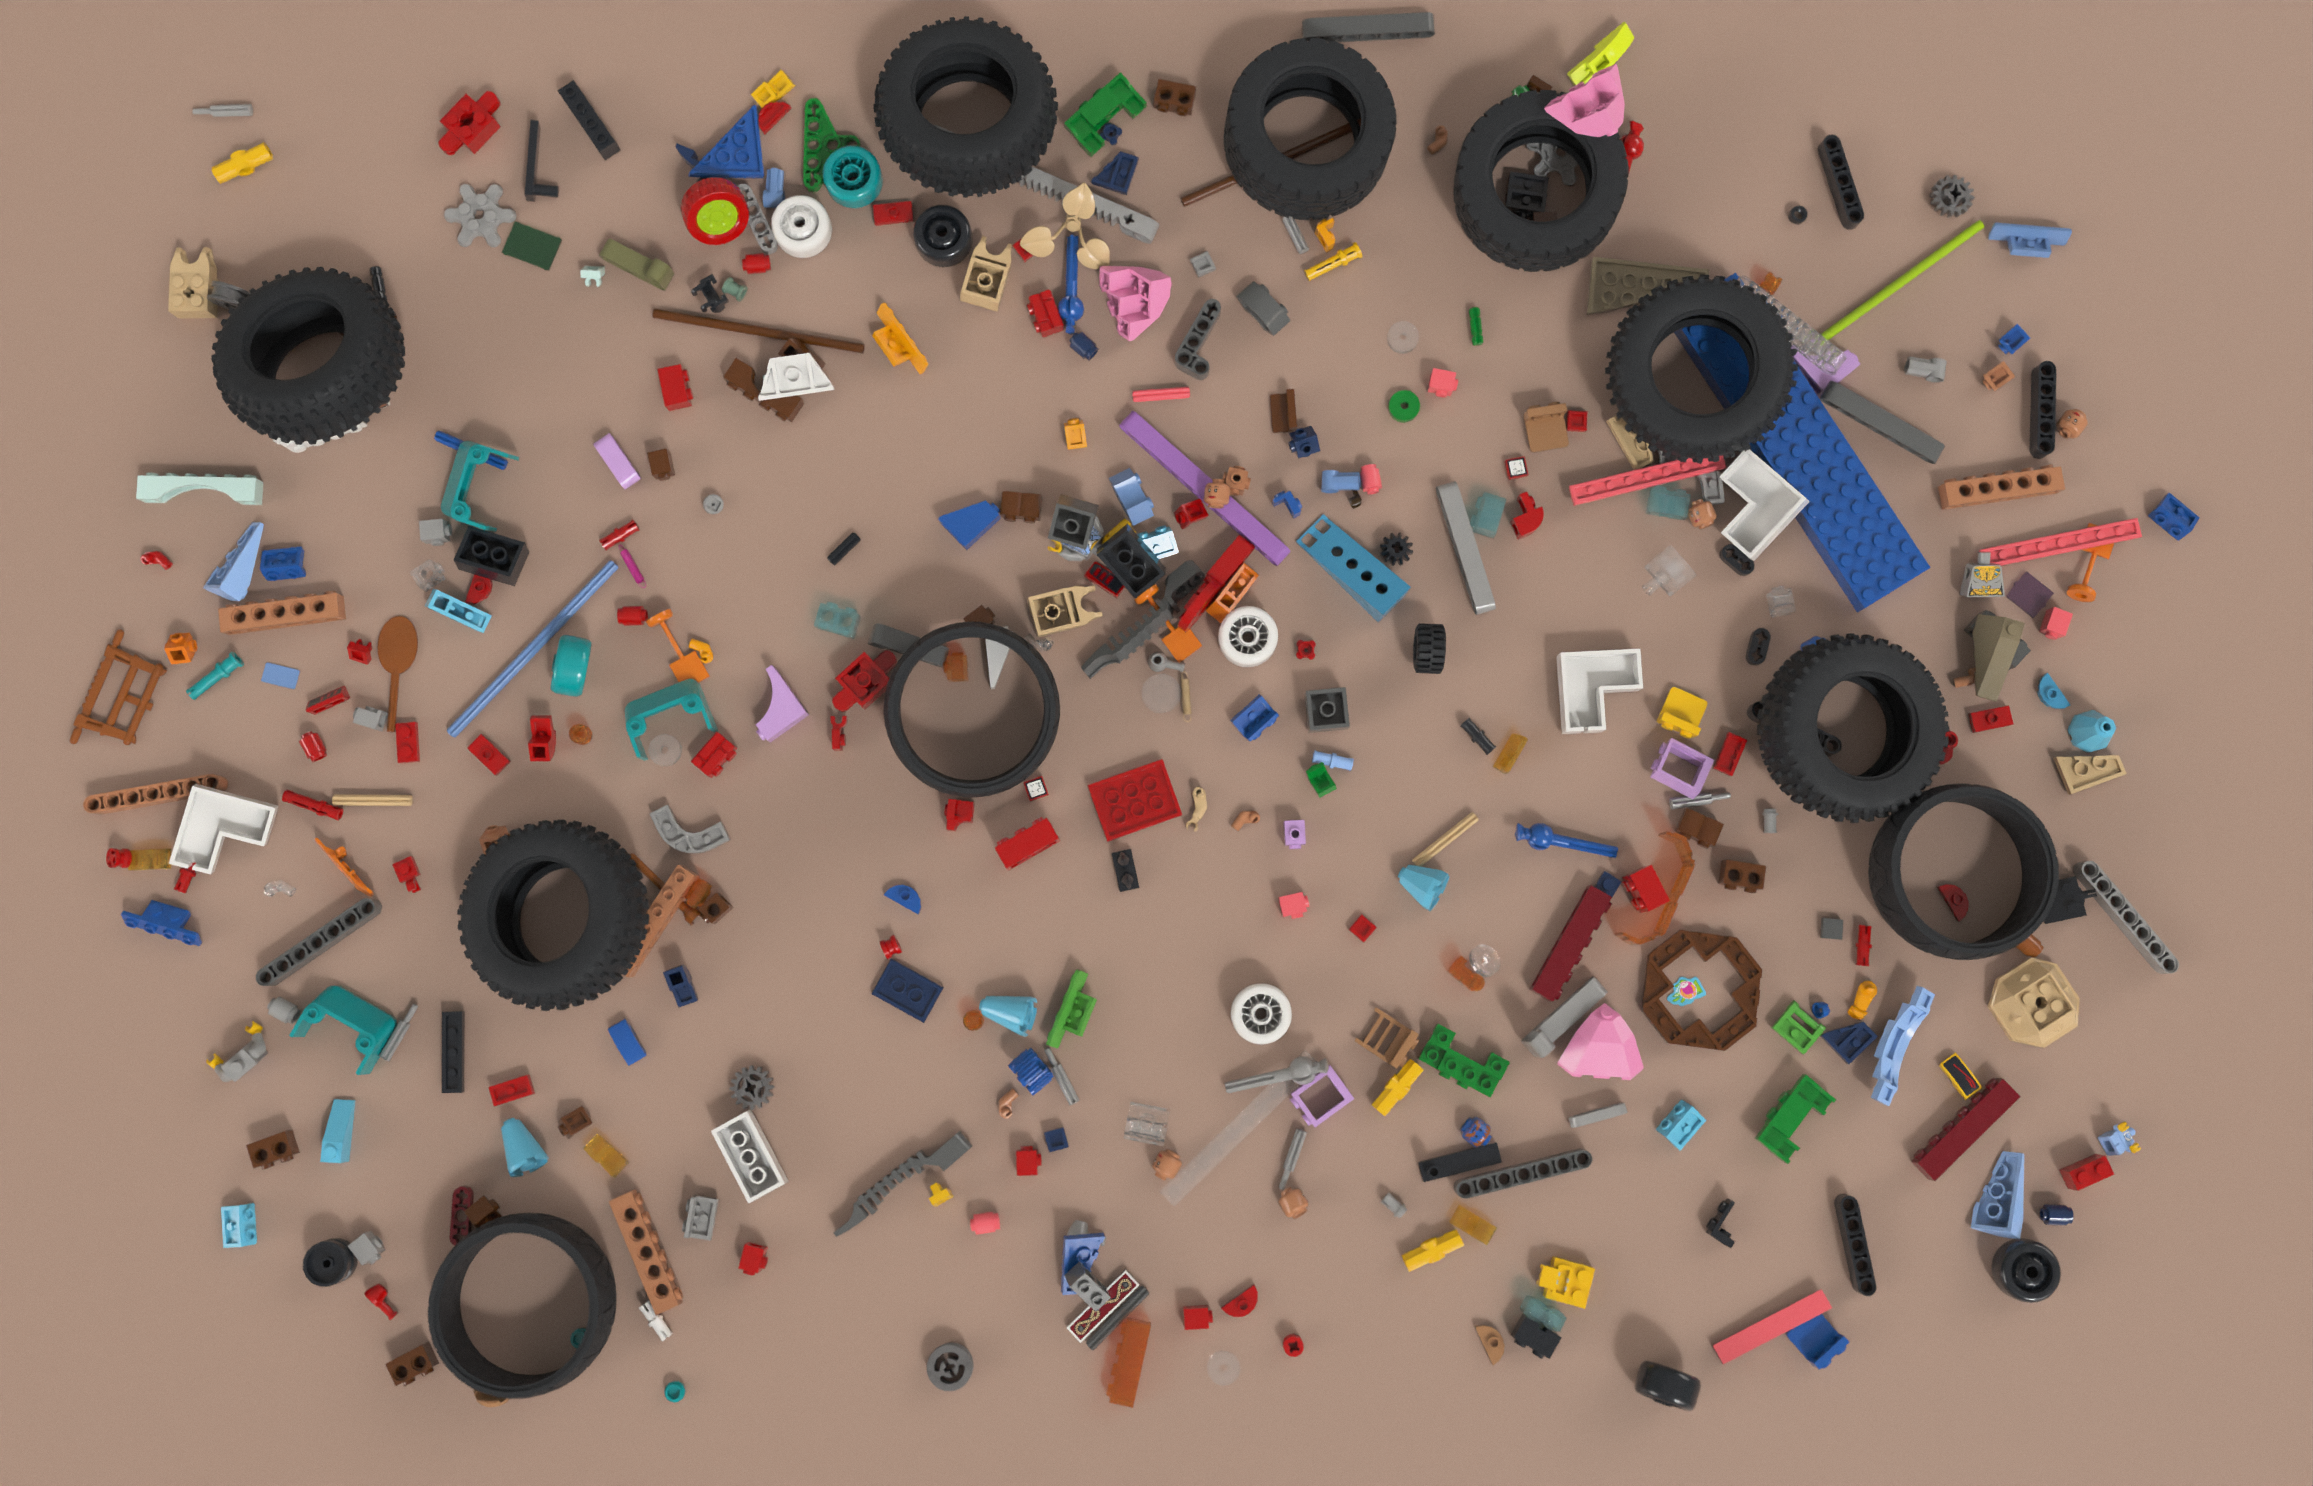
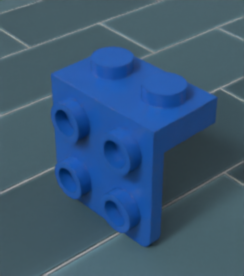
[1786,1314,1850,1370]

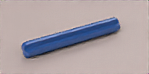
[434,431,508,470]

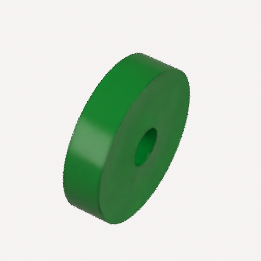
[1388,390,1420,423]

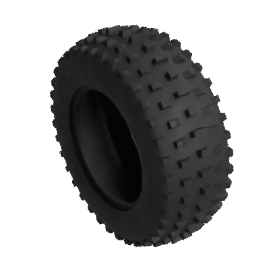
[873,16,1058,198]
[211,267,405,445]
[1605,274,1798,464]
[1757,633,1949,823]
[457,819,649,1011]

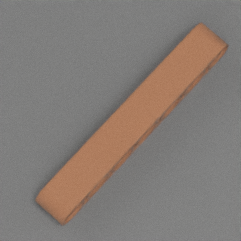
[83,774,228,814]

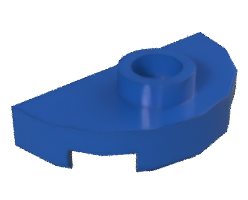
[884,885,921,915]

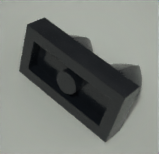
[1112,849,1140,892]

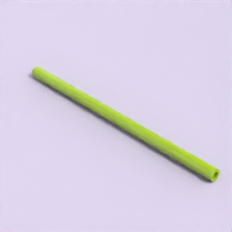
[1809,220,1984,349]

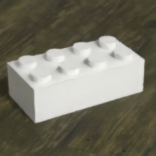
[711,1110,789,1204]

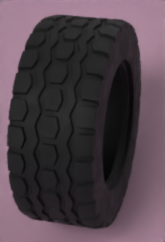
[1224,38,1397,220]
[1453,90,1629,272]

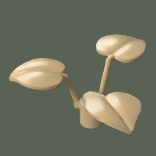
[1020,182,1110,269]

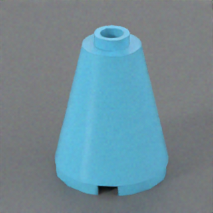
[979,996,1037,1037]
[501,1118,549,1178]

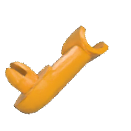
[1848,981,1877,1020]

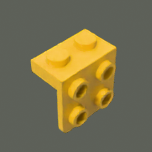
[1656,687,1708,739]

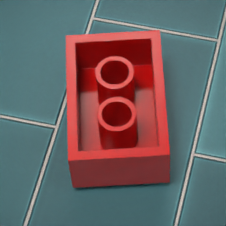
[994,817,1060,870]

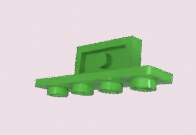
[1046,969,1097,1048]

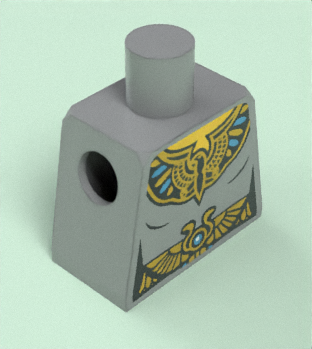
[1960,552,2005,597]

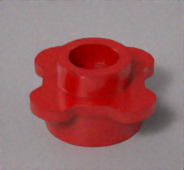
[1296,640,1316,660]

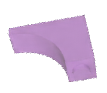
[1791,344,1860,398]
[756,665,809,743]

